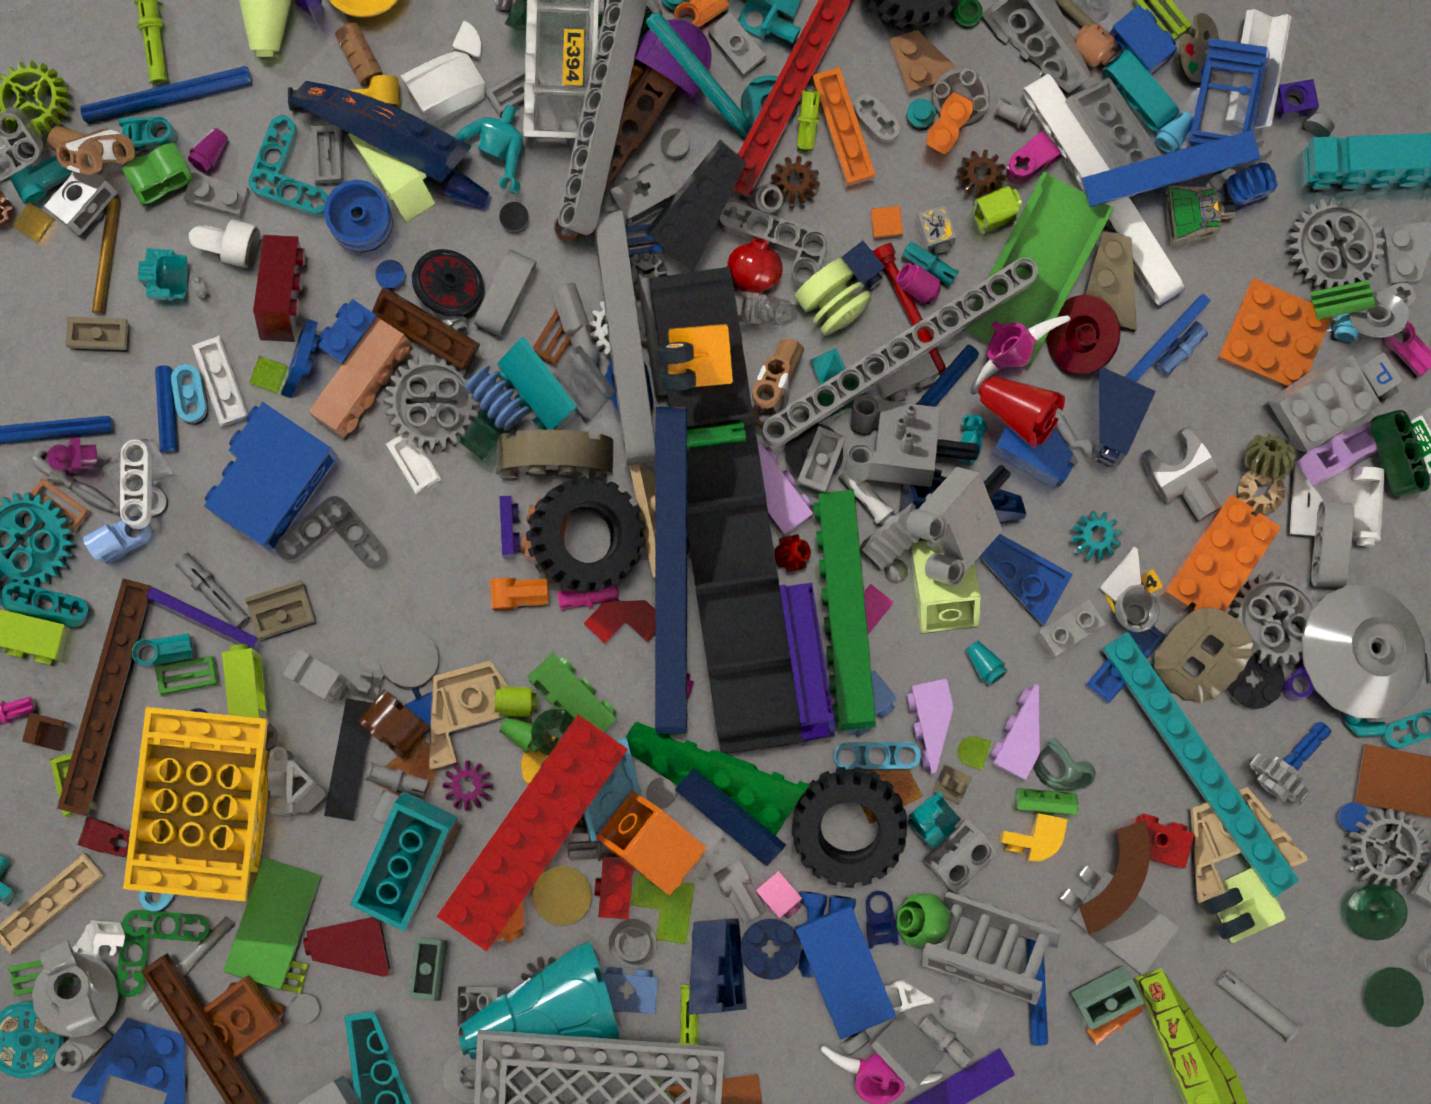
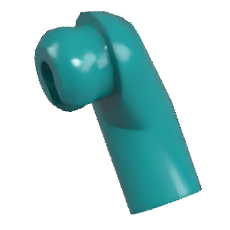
[1344,713,1386,737]

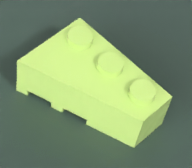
[348,133,435,223]

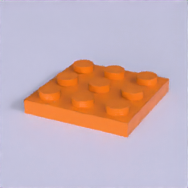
[1217,278,1332,388]

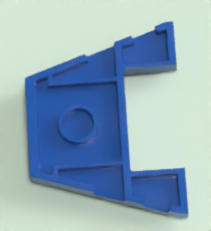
[71,1017,187,1104]

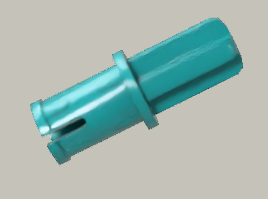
[902,241,959,287]

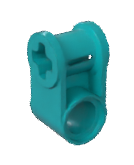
[119,116,177,152]

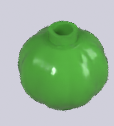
[897,893,951,949]

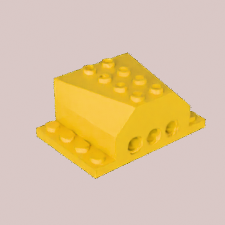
[123,707,270,902]

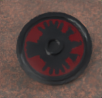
[412,249,484,316]

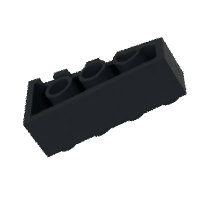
[646,139,746,272]

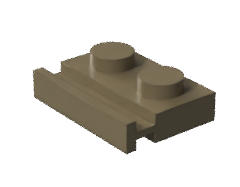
[245,580,315,640]

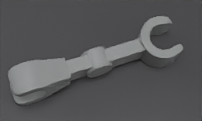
[1206,140,1272,191]

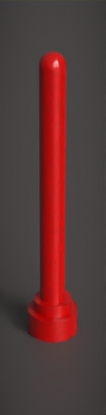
[872,242,946,374]

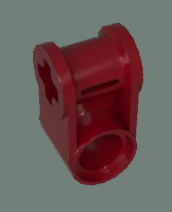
[77,816,130,858]

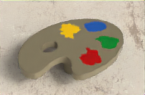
[1180,13,1219,83]

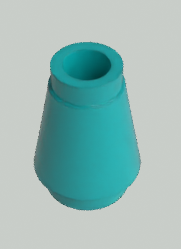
[966,640,1008,686]

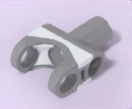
[1142,427,1221,521]

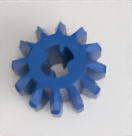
[1226,163,1278,205]

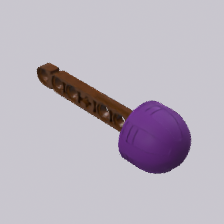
[554,19,712,240]

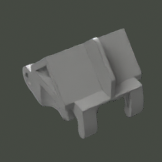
[267,747,326,817]

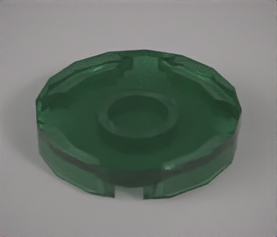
[1362,967,1424,1027]

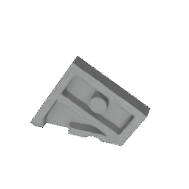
[1382,221,1431,286]

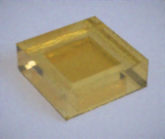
[13,202,55,244]

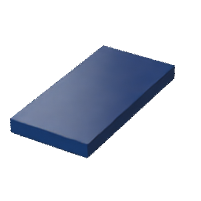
[795,905,896,1039]

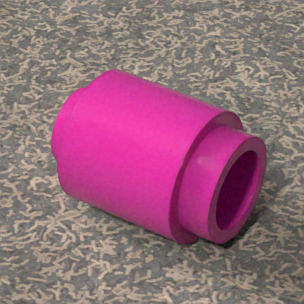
[896,263,941,304]

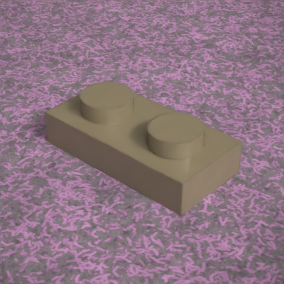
[66,317,128,350]

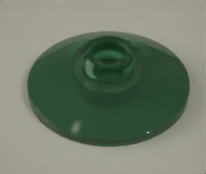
[1346,884,1408,940]

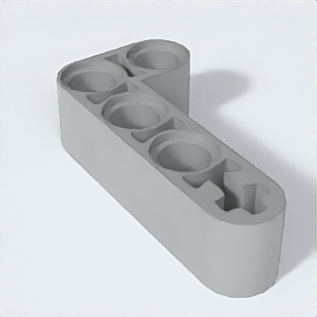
[0,107,43,182]
[719,202,828,288]

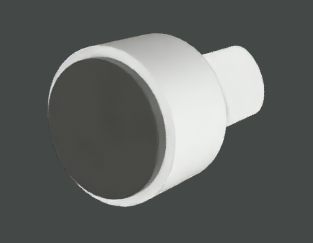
[189,219,260,268]

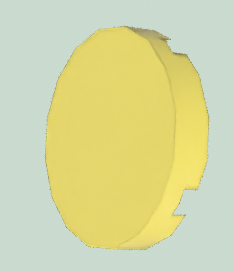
[532,866,592,926]

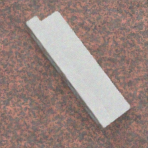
[1226,9,1291,129]

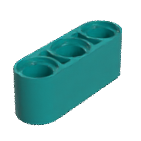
[1103,50,1180,132]

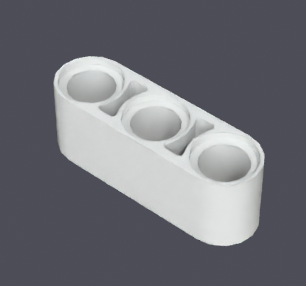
[120,440,152,530]

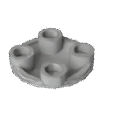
[932,67,991,125]

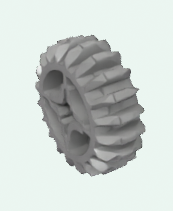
[1347,809,1430,890]

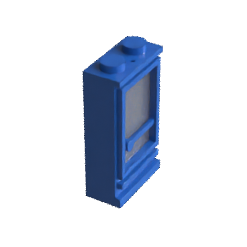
[1188,38,1270,147]

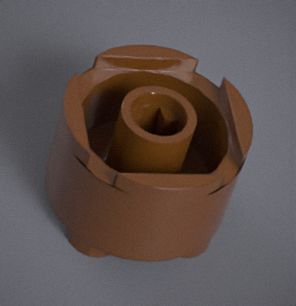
[358,689,430,759]

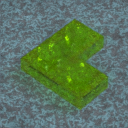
[631,875,695,944]

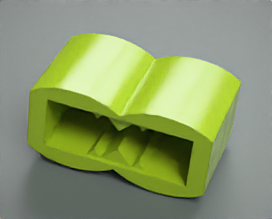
[972,186,1022,234]

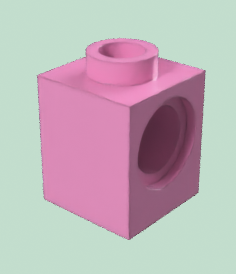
[756,871,802,919]

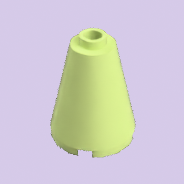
[239,0,291,57]

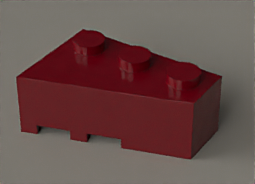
[253,235,306,342]

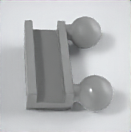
[860,503,940,583]

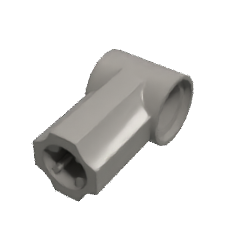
[714,859,767,924]

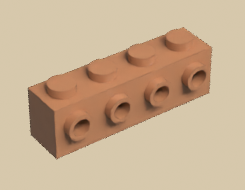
[308,317,412,439]

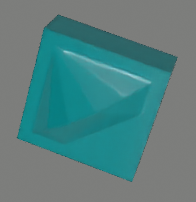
[809,348,846,385]

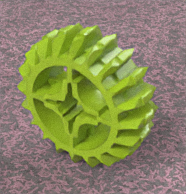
[0,61,70,139]

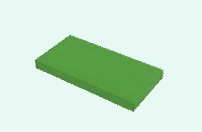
[223,857,321,991]

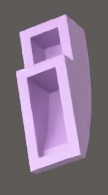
[1297,421,1378,487]

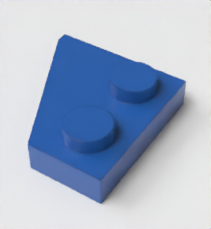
[280,319,320,398]

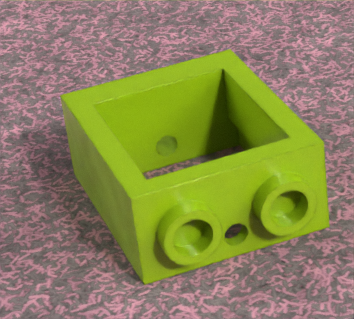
[222,644,268,719]

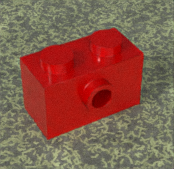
[1131,813,1194,869]
[594,857,633,920]

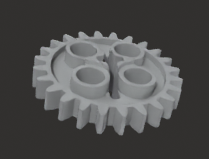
[1288,197,1385,289]
[383,354,480,451]
[1228,572,1320,668]

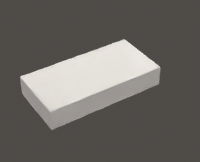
[386,433,441,495]

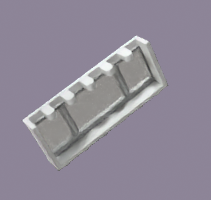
[523,0,604,139]

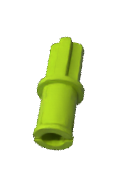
[797,90,821,150]

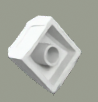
[401,51,485,127]

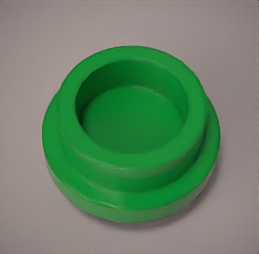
[954,0,983,26]

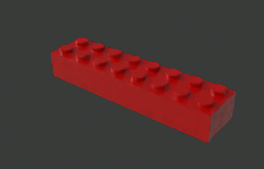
[436,714,628,952]

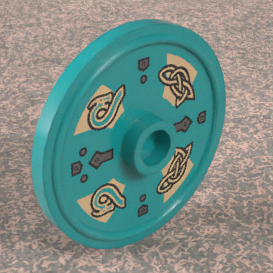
[0,1002,64,1078]

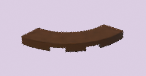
[1079,820,1150,935]

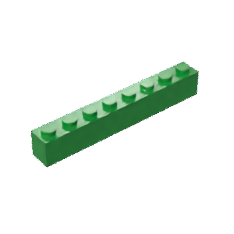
[814,490,877,731]

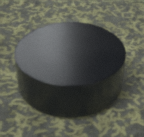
[499,202,529,233]

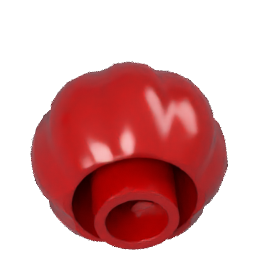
[727,238,783,295]

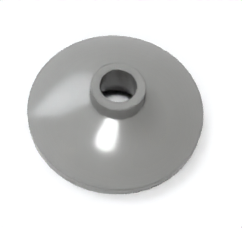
[1349,291,1409,338]

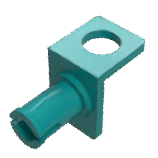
[737,2,801,44]

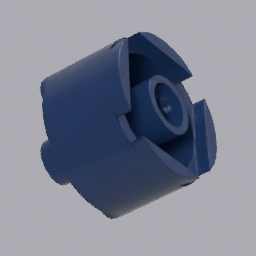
[740,919,801,980]

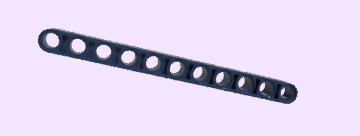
[655,407,688,734]

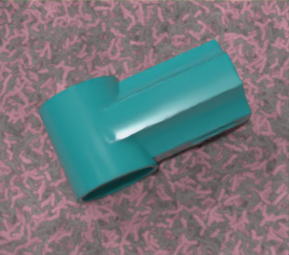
[10,155,72,204]
[132,633,194,668]

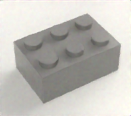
[1267,353,1381,452]

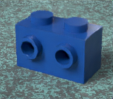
[1110,4,1177,74]
[318,299,377,366]

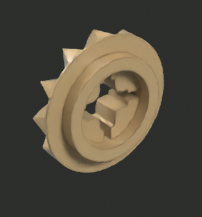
[1238,470,1286,514]

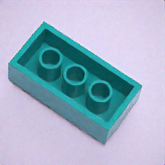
[350,791,458,931]

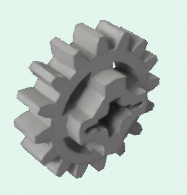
[1249,753,1311,805]

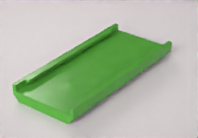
[963,171,1114,365]

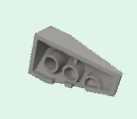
[982,0,1092,93]

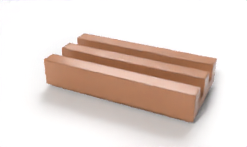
[31,478,91,535]

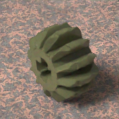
[1245,433,1295,481]

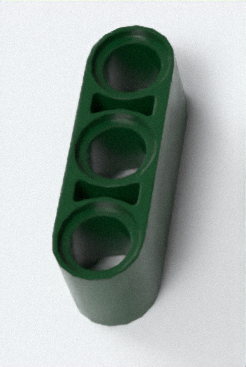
[1371,410,1430,497]

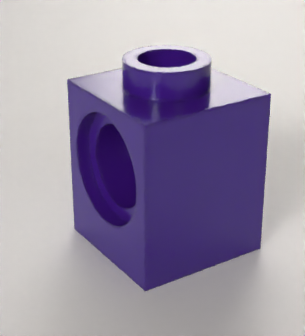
[1274,79,1319,120]

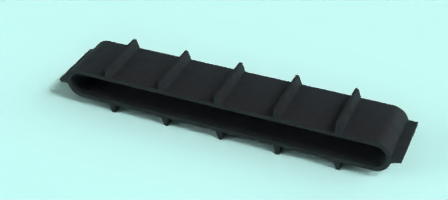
[650,267,803,754]

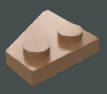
[890,30,957,95]

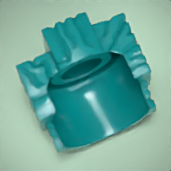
[138,248,188,300]
[908,791,961,850]

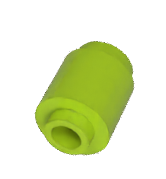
[494,686,537,717]

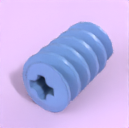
[465,366,529,431]

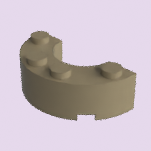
[495,430,613,479]

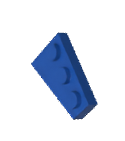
[980,534,1073,626]

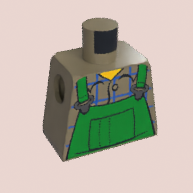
[1165,185,1236,247]

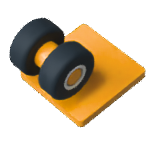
[657,324,733,391]

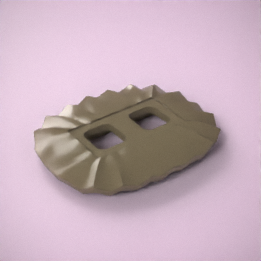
[1154,608,1253,703]

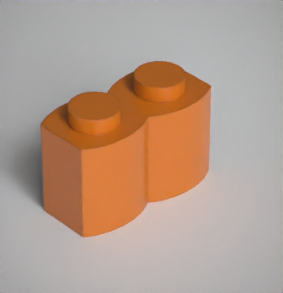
[926,91,974,154]

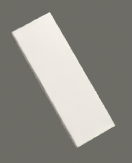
[192,335,248,428]

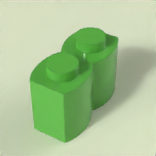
[122,142,193,205]

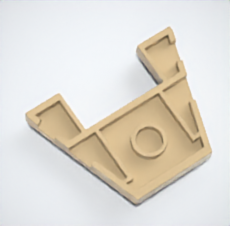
[429,660,533,771]
[1190,787,1308,903]

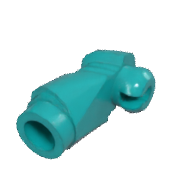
[958,414,988,465]

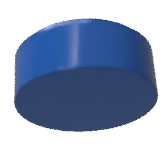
[375,260,406,290]
[1337,802,1369,832]

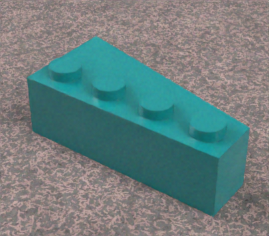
[344,1011,411,1104]

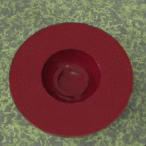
[1047,295,1121,374]

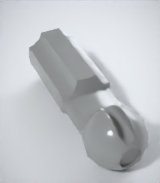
[551,283,600,371]

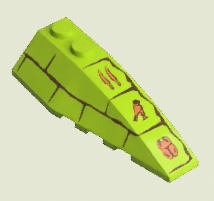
[1133,968,1249,1104]

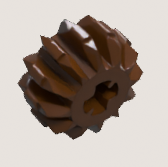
[957,150,1007,199]
[771,156,820,206]

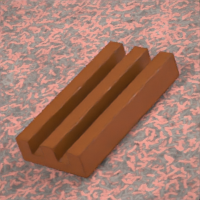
[533,309,571,367]

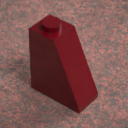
[303,917,392,977]

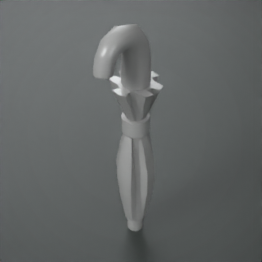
[31,446,120,515]

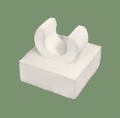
[89,920,125,956]

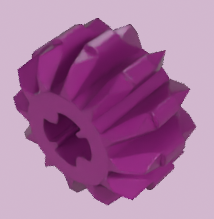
[442,760,494,811]

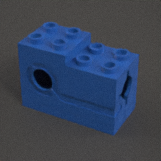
[204,402,338,553]

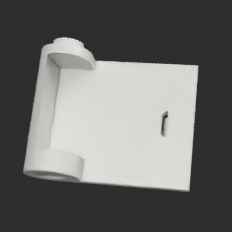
[1290,463,1385,547]

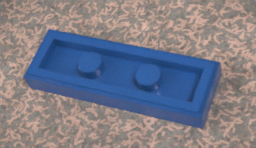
[1085,625,1166,704]

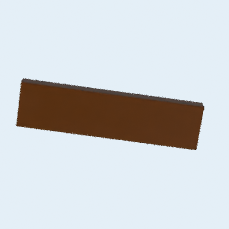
[372,288,480,371]

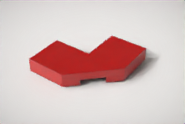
[583,600,655,644]

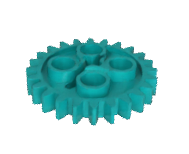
[0,492,75,587]

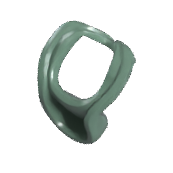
[1034,738,1096,791]

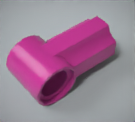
[1382,322,1431,377]

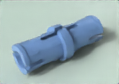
[1155,321,1209,376]

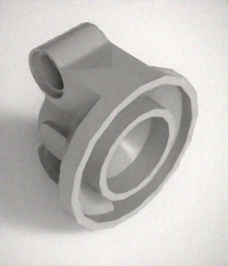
[32,940,119,1038]

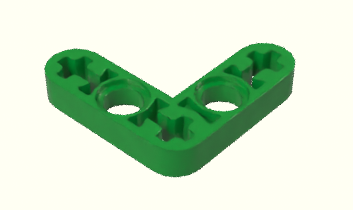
[116,910,212,997]

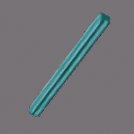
[646,12,753,138]

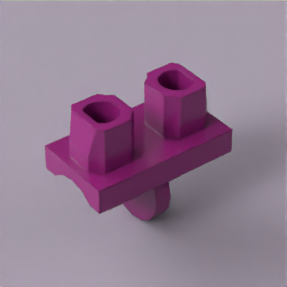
[46,438,97,476]

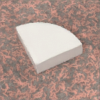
[452,21,482,60]

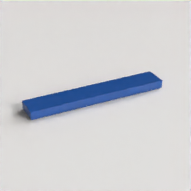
[1081,130,1261,207]

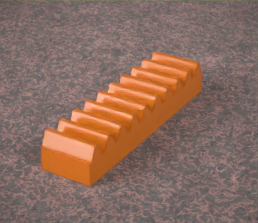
[812,67,876,186]

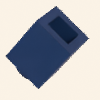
[841,240,885,291]

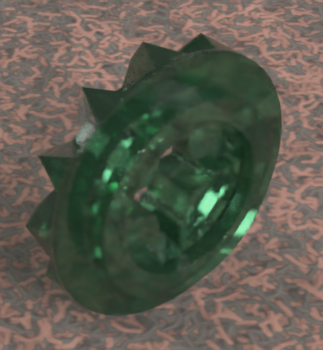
[531,709,575,756]

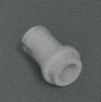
[994,97,1034,129]

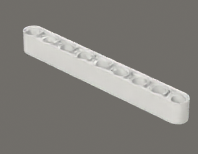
[1022,74,1185,306]

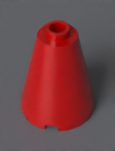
[978,376,1065,449]

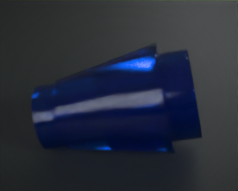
[444,172,490,208]

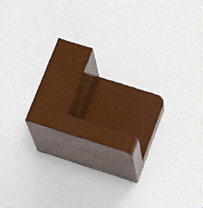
[22,713,71,751]

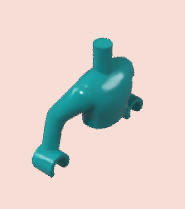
[455,104,523,194]

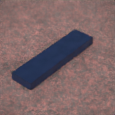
[675,768,786,866]

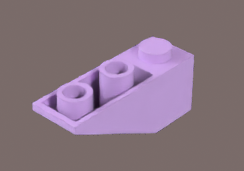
[758,443,814,537]
[907,678,954,775]
[990,684,1040,781]

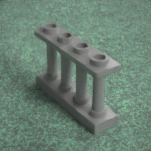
[921,892,1061,1005]

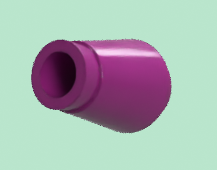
[188,128,228,172]

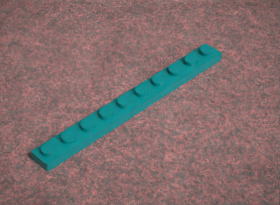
[1102,632,1299,898]

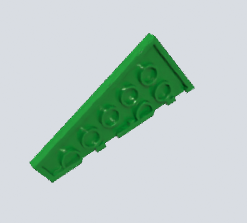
[625,722,809,836]

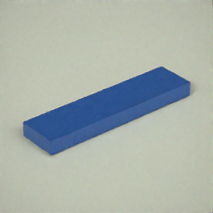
[1125,294,1211,382]

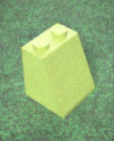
[911,539,981,633]

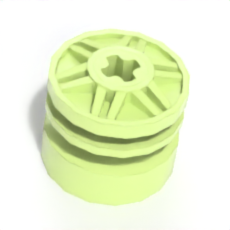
[794,258,873,336]

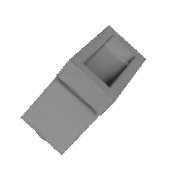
[283,649,347,704]

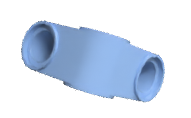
[83,516,152,564]

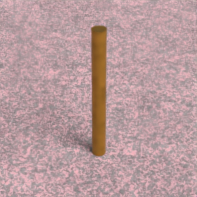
[92,198,120,314]

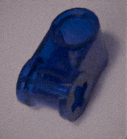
[864,890,899,949]

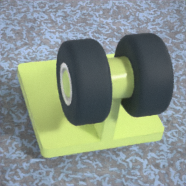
[1205,868,1285,943]

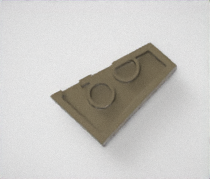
[1085,230,1137,330]

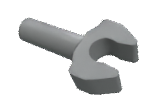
[1055,412,1092,467]

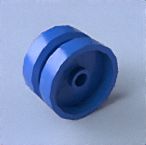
[324,179,393,252]

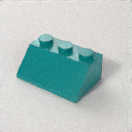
[497,336,580,430]

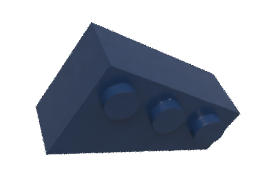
[688,918,747,1015]

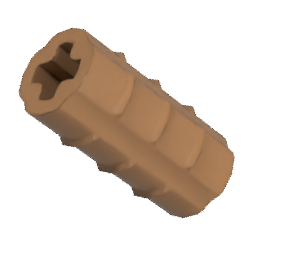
[335,22,383,86]

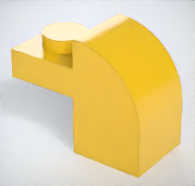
[999,813,1068,862]

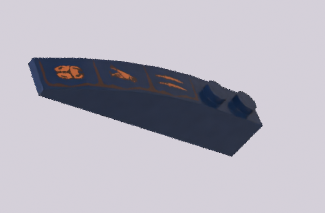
[290,81,471,182]

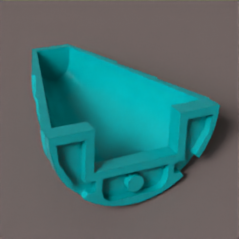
[458,942,620,1059]

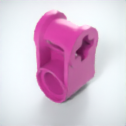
[1006,131,1062,184]

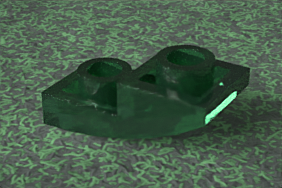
[459,408,503,460]

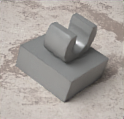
[348,665,384,701]

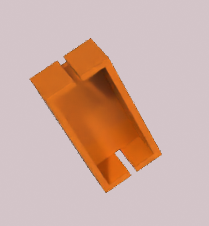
[1161,494,1281,614]

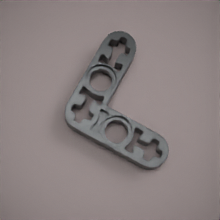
[276,496,387,568]

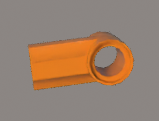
[674,0,730,28]
[490,578,549,610]

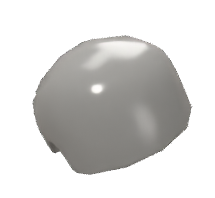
[1114,584,1160,633]

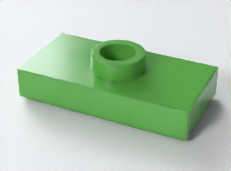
[1016,788,1079,816]

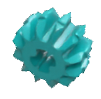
[1071,511,1122,561]

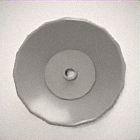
[1302,585,1426,718]

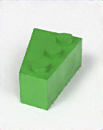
[527,652,617,733]

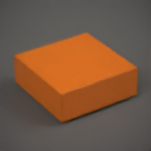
[870,206,903,239]

